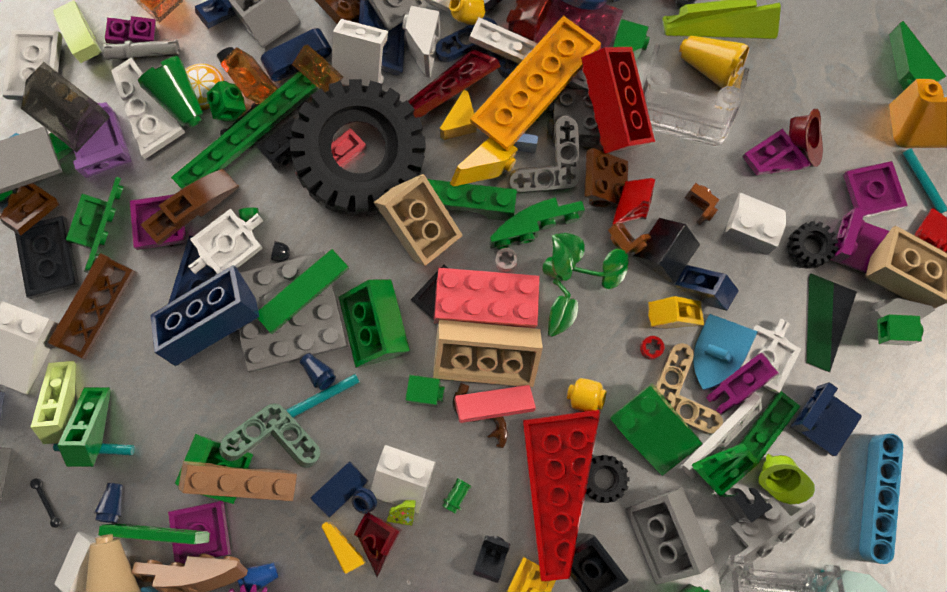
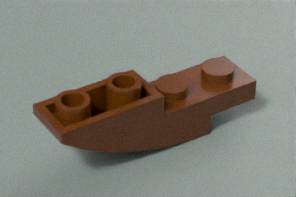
[140,169,239,246]

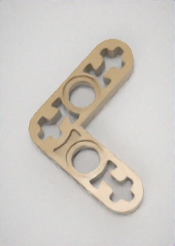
[655,343,723,434]

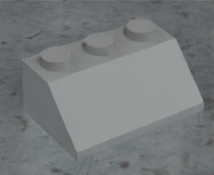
[626,487,715,585]

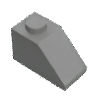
[866,298,935,332]

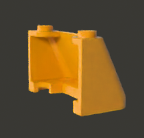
[889,79,947,148]

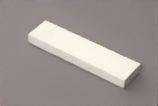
[683,393,762,479]

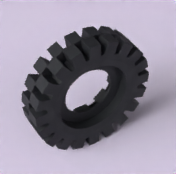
[290,79,426,216]

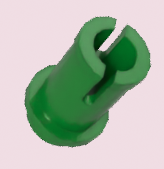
[442,478,472,514]

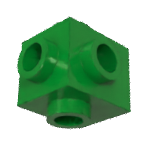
[206,81,246,122]

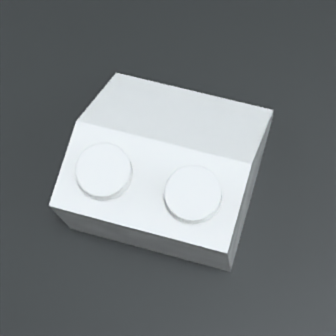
[402,6,440,77]
[723,193,786,255]
[371,445,436,513]

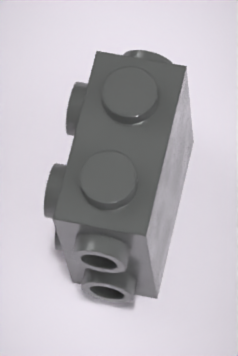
[547,89,601,147]

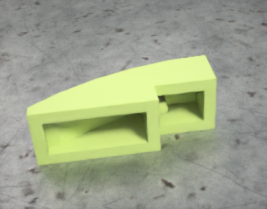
[53,0,102,63]

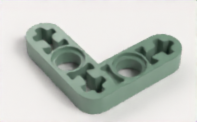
[219,403,320,468]

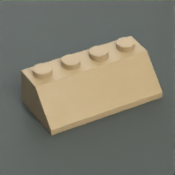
[433,320,543,387]

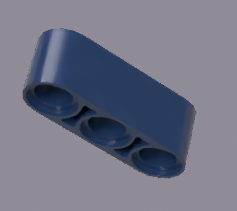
[260,28,332,82]

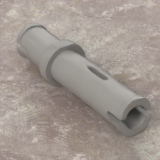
[104,39,180,60]

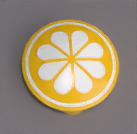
[186,64,224,110]

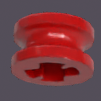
[640,336,665,360]

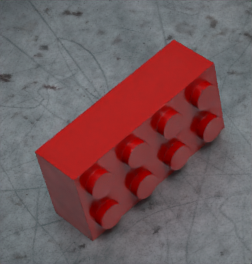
[581,47,655,154]

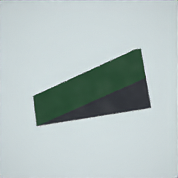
[806,273,857,372]

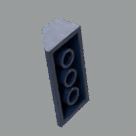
[150,265,260,366]

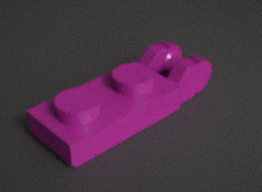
[706,352,780,415]

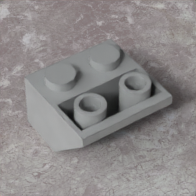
[229,0,300,48]

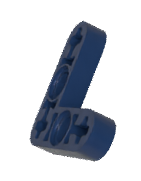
[436,18,519,79]

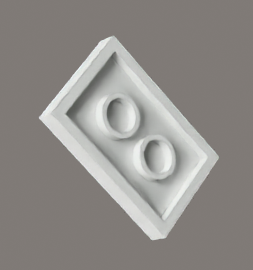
[2,30,63,100]

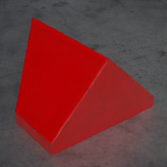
[612,178,656,226]

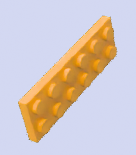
[470,15,601,151]

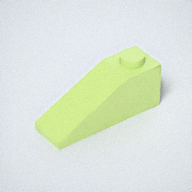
[31,361,76,444]

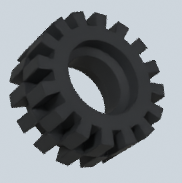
[787,221,838,269]
[585,455,630,503]

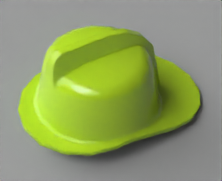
[758,454,815,505]

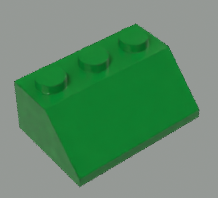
[338,279,410,368]

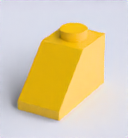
[648,296,704,329]

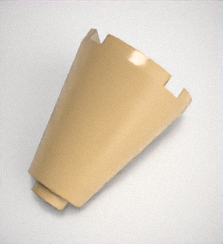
[85,534,141,592]

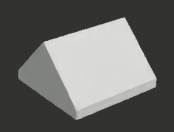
[54,532,127,592]

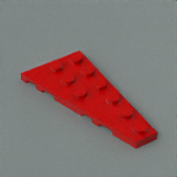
[523,410,601,582]

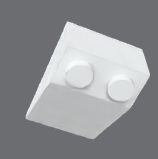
[0,301,59,395]

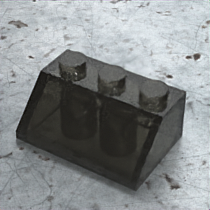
[21,62,110,153]

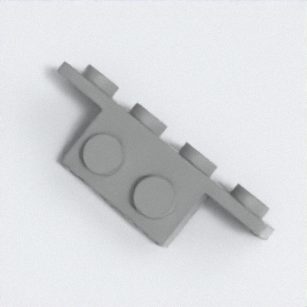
[728,497,816,575]

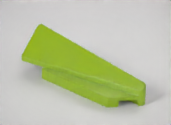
[662,0,781,39]

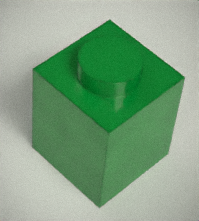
[877,314,924,346]
[405,375,445,407]

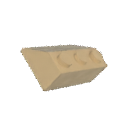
[374,174,463,266]
[865,226,947,309]

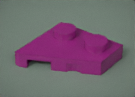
[742,128,811,175]

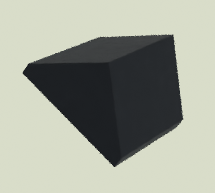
[633,218,700,284]
[570,534,629,592]

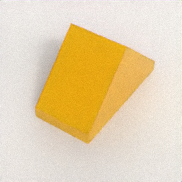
[440,90,477,140]

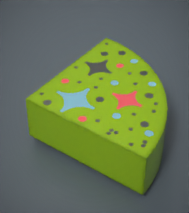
[387,500,416,526]

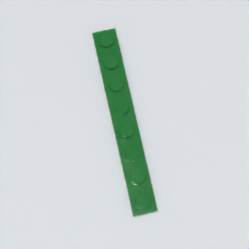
[171,56,332,189]

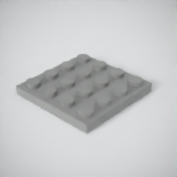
[238,251,348,373]

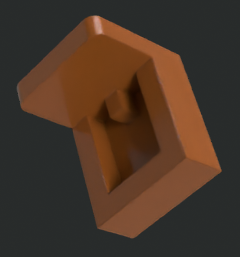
[684,183,720,225]
[608,223,651,254]

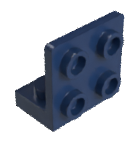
[790,382,862,456]

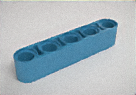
[859,434,904,564]

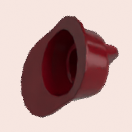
[789,109,823,167]

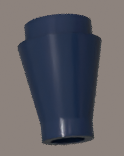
[299,353,336,390]
[94,483,123,523]

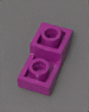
[105,16,156,44]

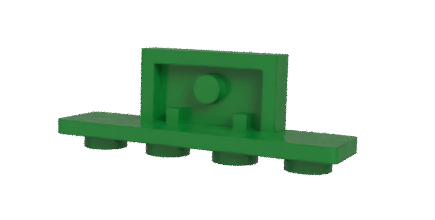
[66,177,124,273]

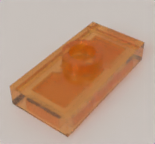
[292,44,344,92]

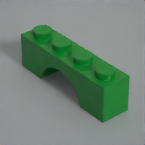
[427,179,517,221]

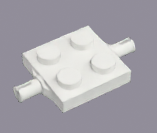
[188,209,264,274]
[741,319,801,398]

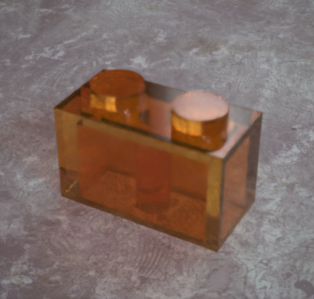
[221,47,278,104]

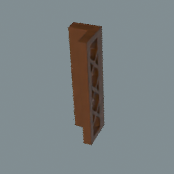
[48,253,135,359]

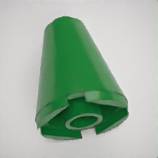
[138,56,203,128]

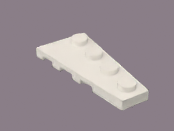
[111,58,185,159]

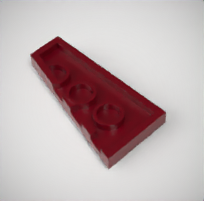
[408,49,501,118]

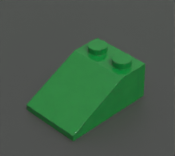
[610,383,703,476]

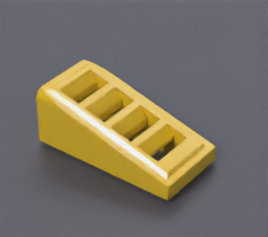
[321,522,366,574]

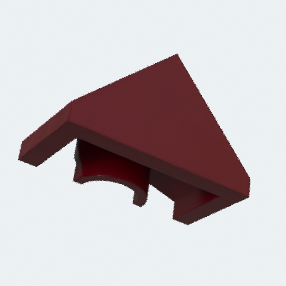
[354,512,402,578]

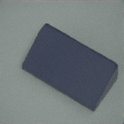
[310,461,368,518]

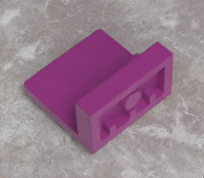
[830,207,889,273]

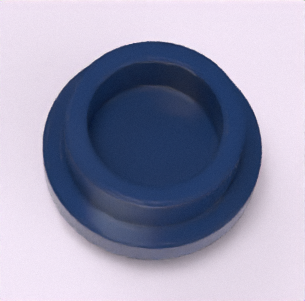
[351,488,377,514]

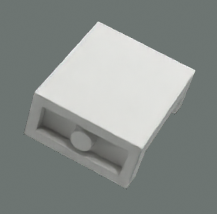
[331,19,388,86]

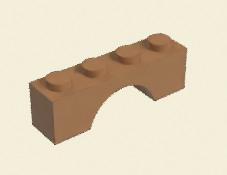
[178,461,297,501]

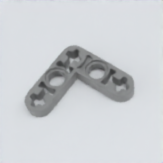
[509,116,580,192]

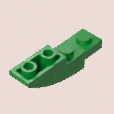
[490,197,585,250]

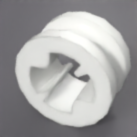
[495,248,518,272]

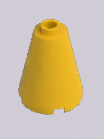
[679,36,750,90]

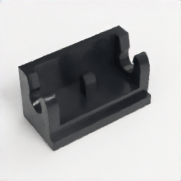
[718,488,773,523]

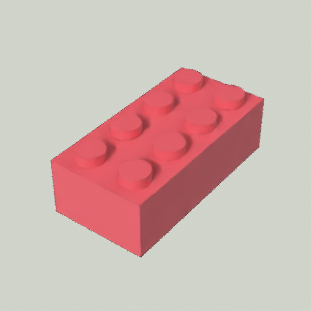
[434,268,540,329]

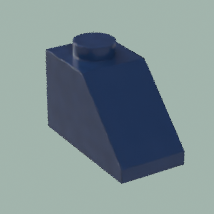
[675,265,739,311]

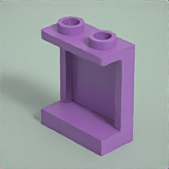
[60,102,132,178]

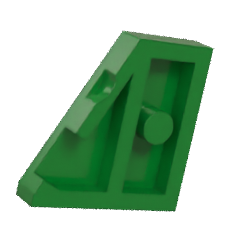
[691,443,759,497]

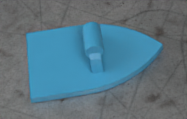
[693,314,758,390]

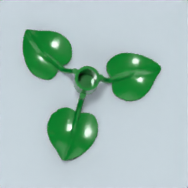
[542,233,629,337]

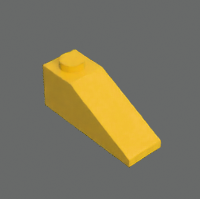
[450,137,518,187]

